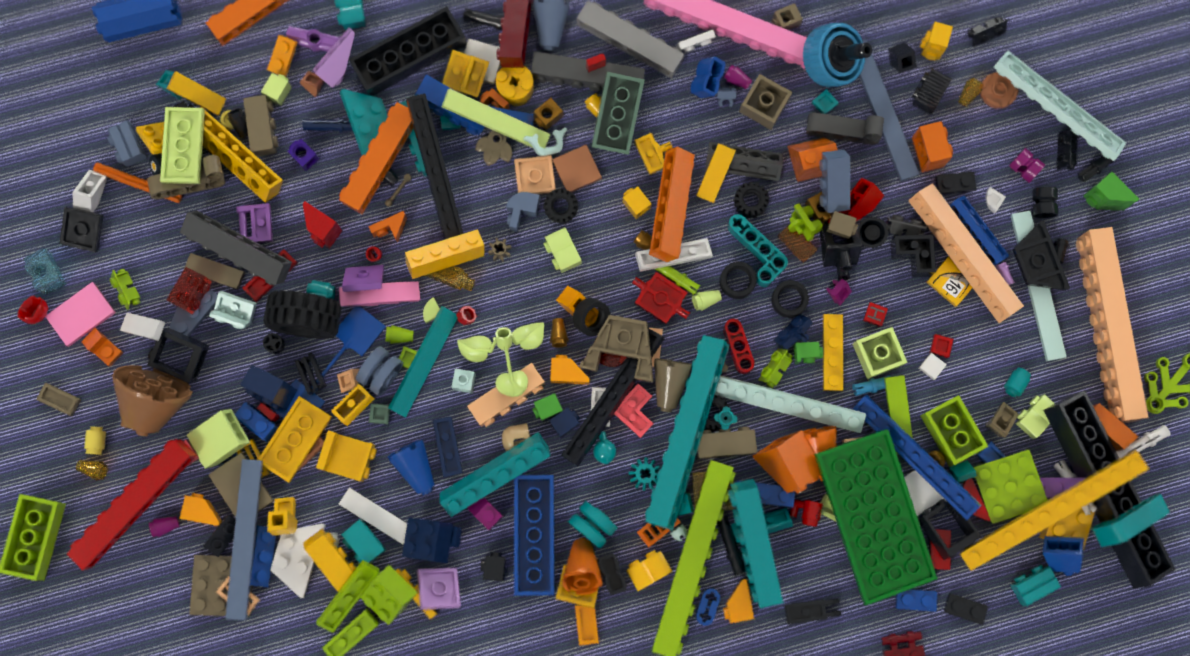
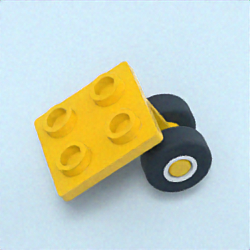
[136,122,164,175]

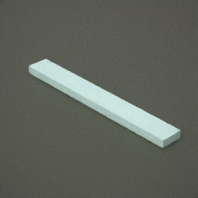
[1010,211,1067,362]

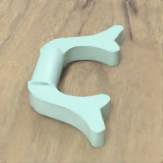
[523,128,567,156]

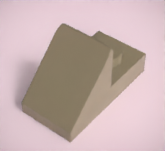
[985,402,1019,438]

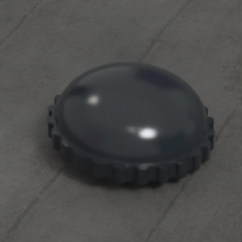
[857,216,889,249]

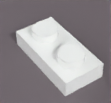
[676,30,716,53]

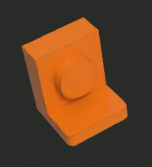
[480,88,510,110]

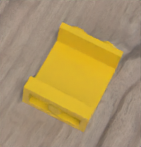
[316,430,377,482]

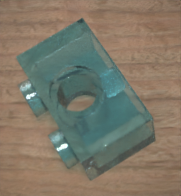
[23,248,67,295]

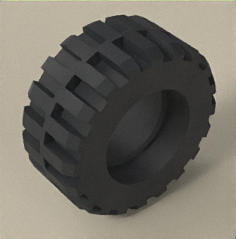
[263,290,342,339]

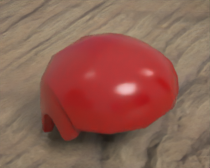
[17,296,49,324]

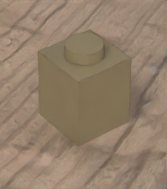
[826,211,858,239]

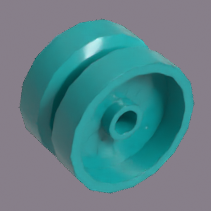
[568,500,618,549]

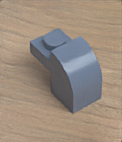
[506,192,540,232]

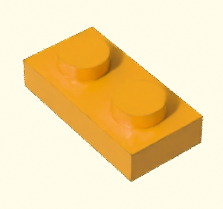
[267,35,298,77]

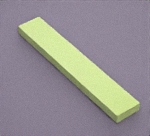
[441,88,550,148]

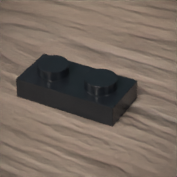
[935,171,977,195]
[944,593,988,625]

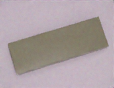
[184,253,245,290]

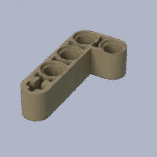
[147,155,225,199]

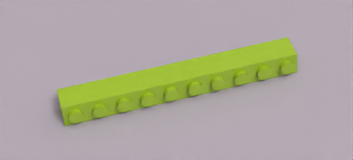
[652,460,736,656]

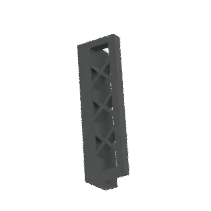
[705,142,783,181]

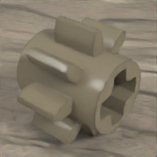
[488,238,512,262]

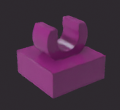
[826,279,852,305]

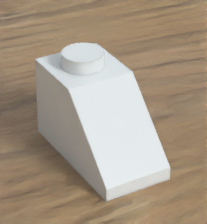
[73,170,107,212]

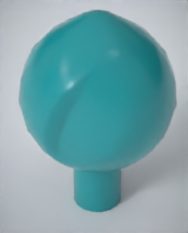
[593,432,617,465]

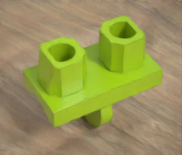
[788,204,823,242]

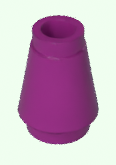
[724,65,752,90]
[148,516,180,538]

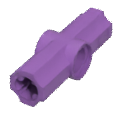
[286,26,340,52]

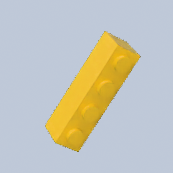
[405,229,484,279]

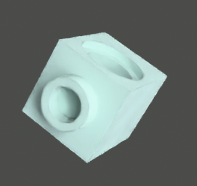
[451,369,476,394]

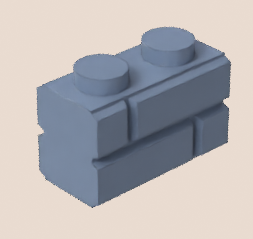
[107,121,147,167]

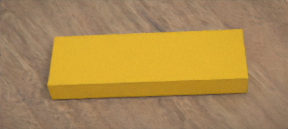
[166,71,226,115]
[696,143,736,203]

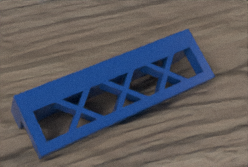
[949,196,1009,266]

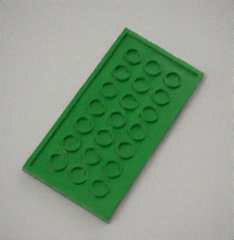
[814,429,937,606]

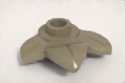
[475,130,512,166]

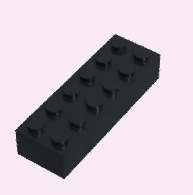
[348,6,467,96]

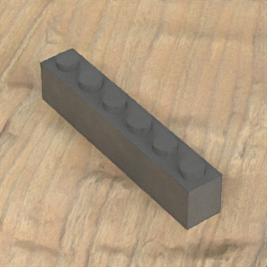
[531,52,645,91]
[180,210,292,286]

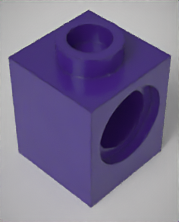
[287,139,319,172]

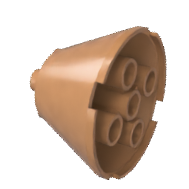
[112,365,193,436]

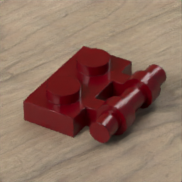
[881,631,925,656]

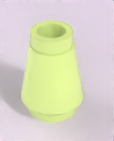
[692,290,722,311]

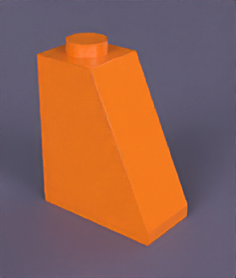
[1093,403,1138,452]

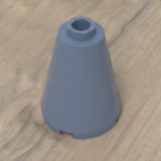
[533,0,570,52]

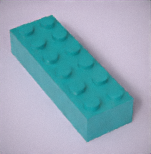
[728,479,783,608]

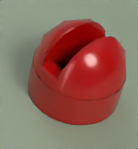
[366,246,382,262]

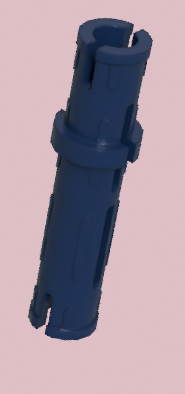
[303,118,353,133]

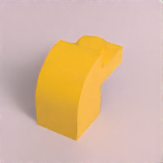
[267,497,298,536]

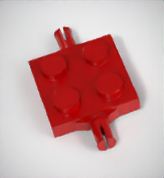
[632,272,690,325]

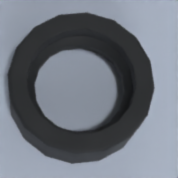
[720,261,757,299]
[771,280,809,318]
[573,298,611,337]

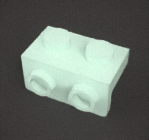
[209,291,257,329]

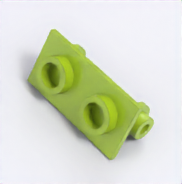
[110,269,141,310]
[758,348,793,388]

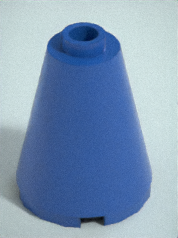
[387,439,435,495]

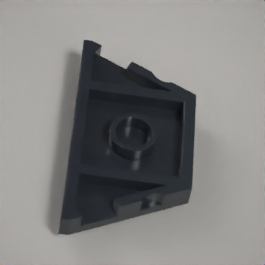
[1013,220,1070,291]

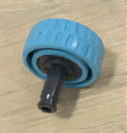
[803,23,872,87]

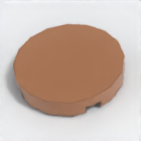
[980,72,1018,109]

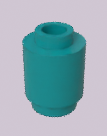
[306,280,336,300]
[1004,367,1031,397]

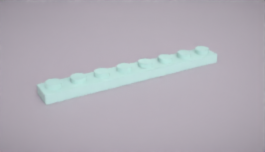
[715,375,866,433]

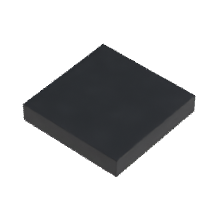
[59,206,103,253]

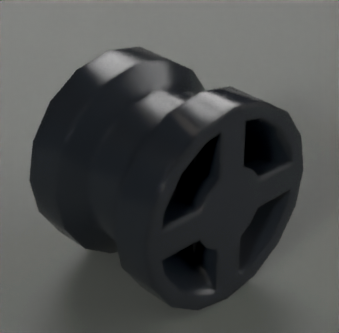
[263,333,285,354]

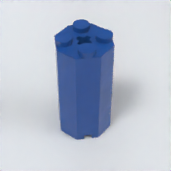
[92,0,182,43]

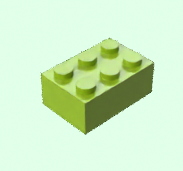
[920,395,989,467]

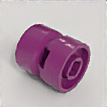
[1009,148,1045,183]

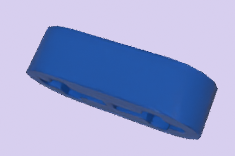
[696,589,720,626]

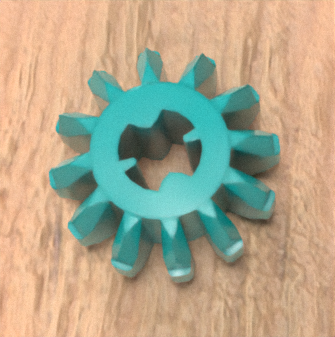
[628,457,660,491]

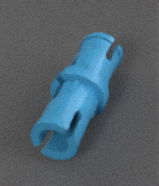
[852,375,891,396]

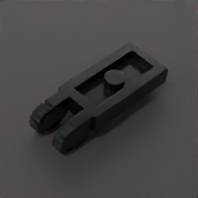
[784,598,842,625]

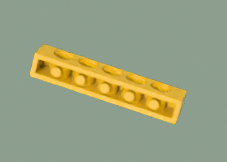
[200,107,283,203]

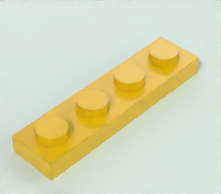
[823,314,843,391]

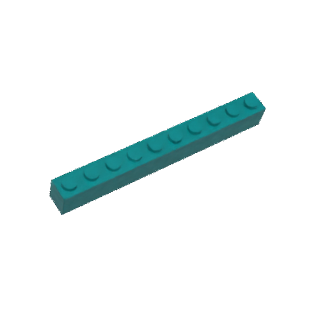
[645,335,730,531]

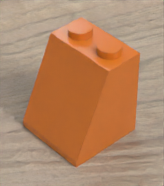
[788,137,838,182]
[753,430,821,493]

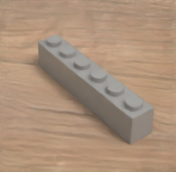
[577,0,684,79]

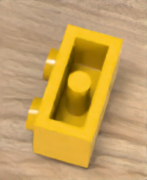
[920,22,953,60]

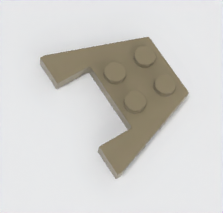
[579,315,653,383]

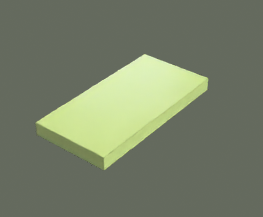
[160,107,205,184]

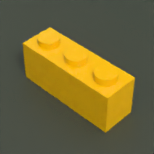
[303,528,357,592]

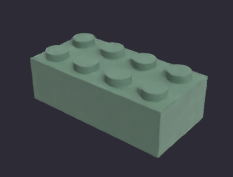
[591,72,645,155]

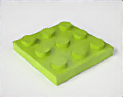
[973,449,1048,524]

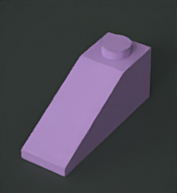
[313,27,355,88]

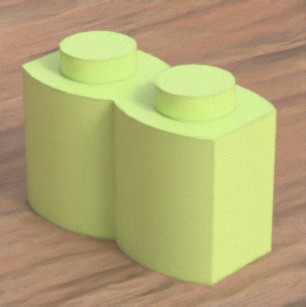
[543,227,582,273]
[1015,394,1055,439]

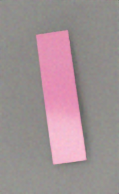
[339,281,420,307]

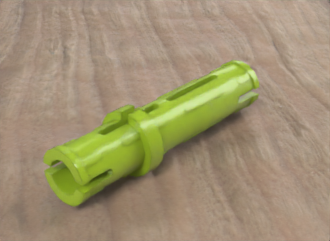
[655,266,701,295]

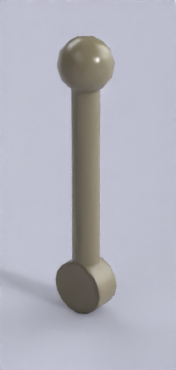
[385,174,411,207]

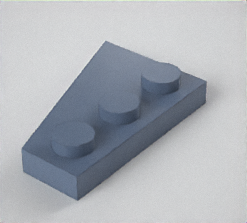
[169,274,218,337]

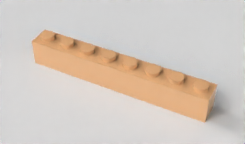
[908,183,1024,323]

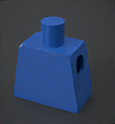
[1043,536,1084,576]

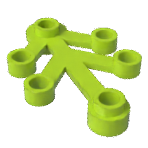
[1144,353,1190,414]

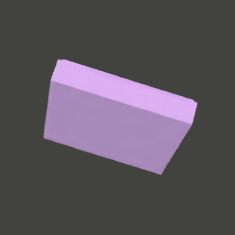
[417,568,461,610]

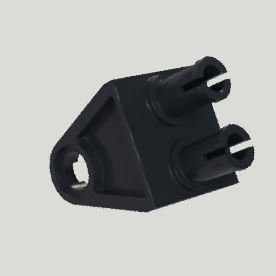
[820,223,862,281]

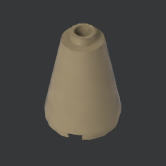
[654,358,692,412]

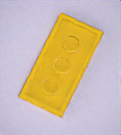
[258,396,332,483]

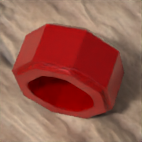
[456,306,477,325]

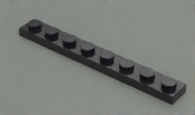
[405,93,464,240]
[561,328,665,467]

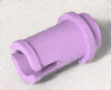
[995,262,1015,285]

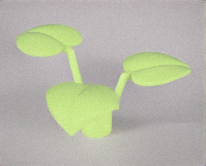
[457,322,544,397]

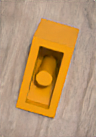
[556,286,598,327]
[550,355,589,385]
[180,493,222,526]
[723,579,754,623]

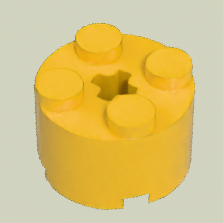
[496,66,534,106]

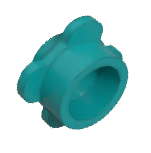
[714,407,738,430]

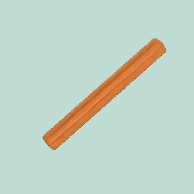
[93,163,182,203]

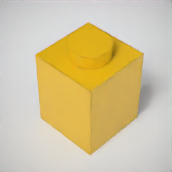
[622,187,652,219]

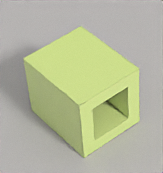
[261,73,292,106]

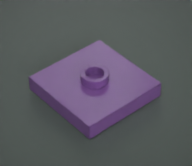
[342,265,384,292]

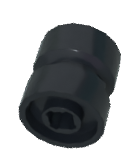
[1032,187,1059,218]

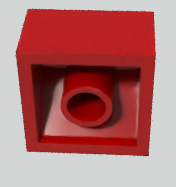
[303,201,343,249]

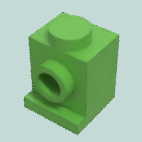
[793,342,823,365]

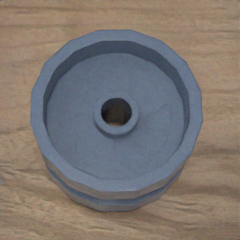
[356,346,404,396]

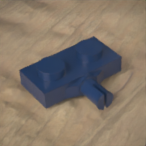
[773,314,814,350]

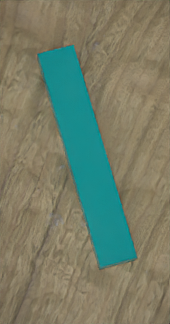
[388,306,457,418]

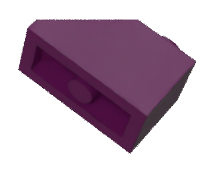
[467,497,504,531]

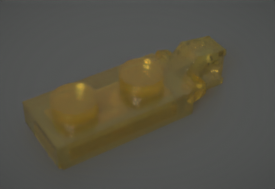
[424,266,475,291]

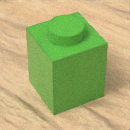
[532,393,563,422]

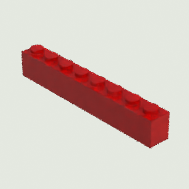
[67,439,197,571]

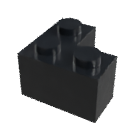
[890,235,936,277]

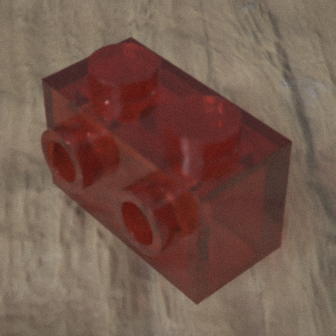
[166,267,212,315]

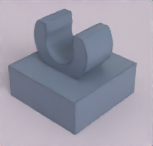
[716,87,736,107]

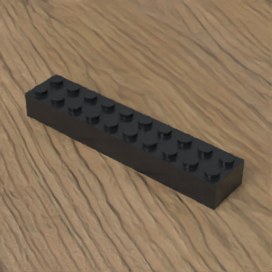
[1043,390,1176,589]

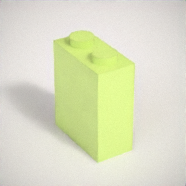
[187,409,250,468]

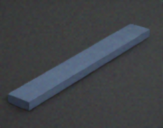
[859,39,919,182]
[225,459,263,620]

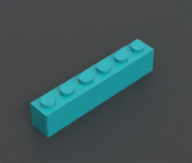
[440,432,550,517]

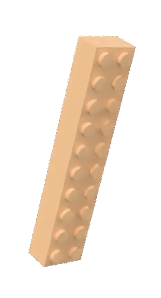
[1076,227,1149,423]

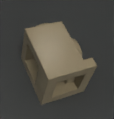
[772,3,803,30]

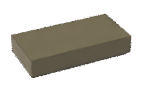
[36,382,81,416]

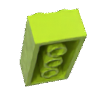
[0,494,66,581]

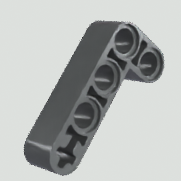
[806,113,884,145]

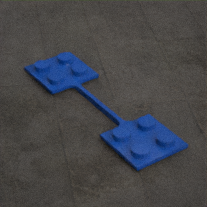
[272,306,386,419]

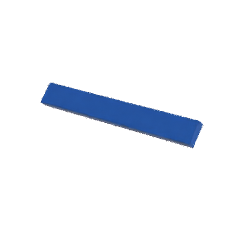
[853,395,982,520]

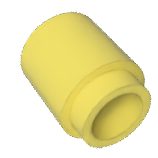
[84,427,106,455]

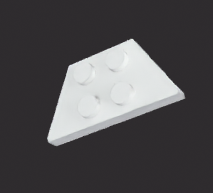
[270,524,326,598]

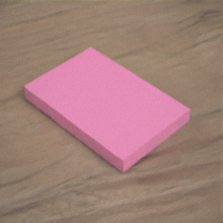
[46,282,116,347]

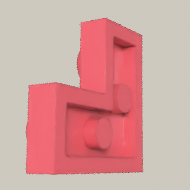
[614,384,654,438]

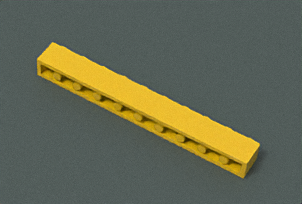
[960,450,1149,571]

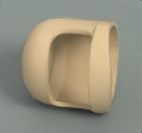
[502,423,530,451]

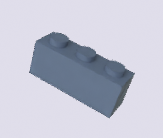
[819,149,850,213]

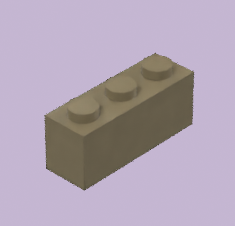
[243,95,279,157]
[697,427,757,459]

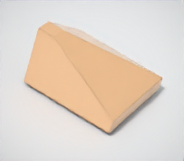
[337,369,359,393]

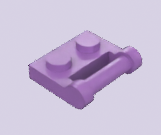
[236,203,273,243]

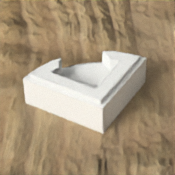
[986,187,1006,214]

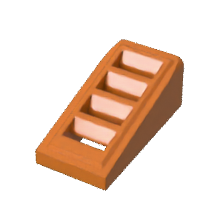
[637,518,681,547]

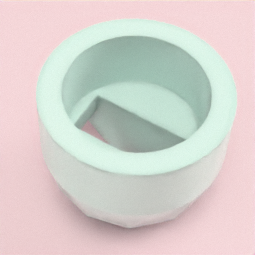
[670,524,687,541]

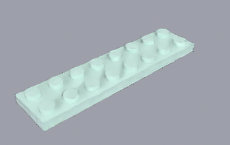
[994,51,1126,161]

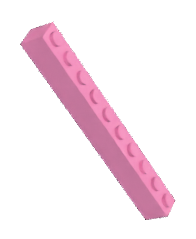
[644,0,807,70]

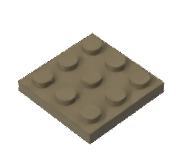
[189,555,253,617]

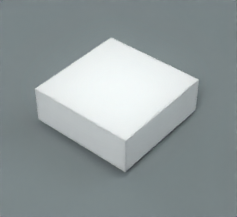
[919,353,947,380]

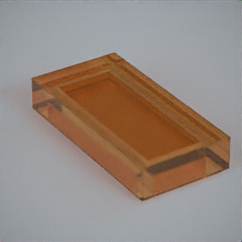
[778,224,817,263]

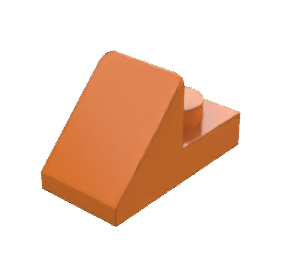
[368,211,407,243]
[82,328,124,367]

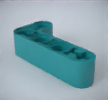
[727,214,788,287]
[1092,494,1170,547]

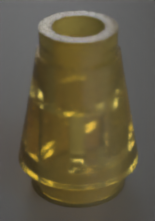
[958,78,984,107]
[76,460,108,481]

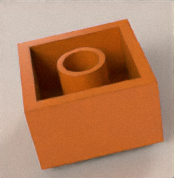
[912,121,953,173]

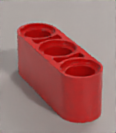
[723,319,755,375]

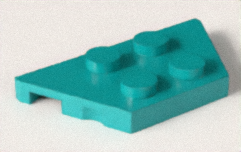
[340,89,388,155]

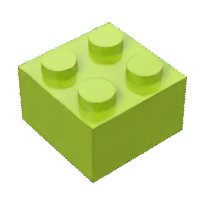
[360,565,418,625]

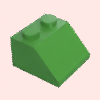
[1084,172,1139,211]

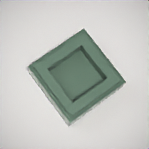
[369,403,390,425]

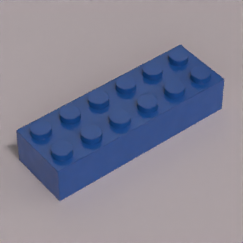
[514,475,555,596]

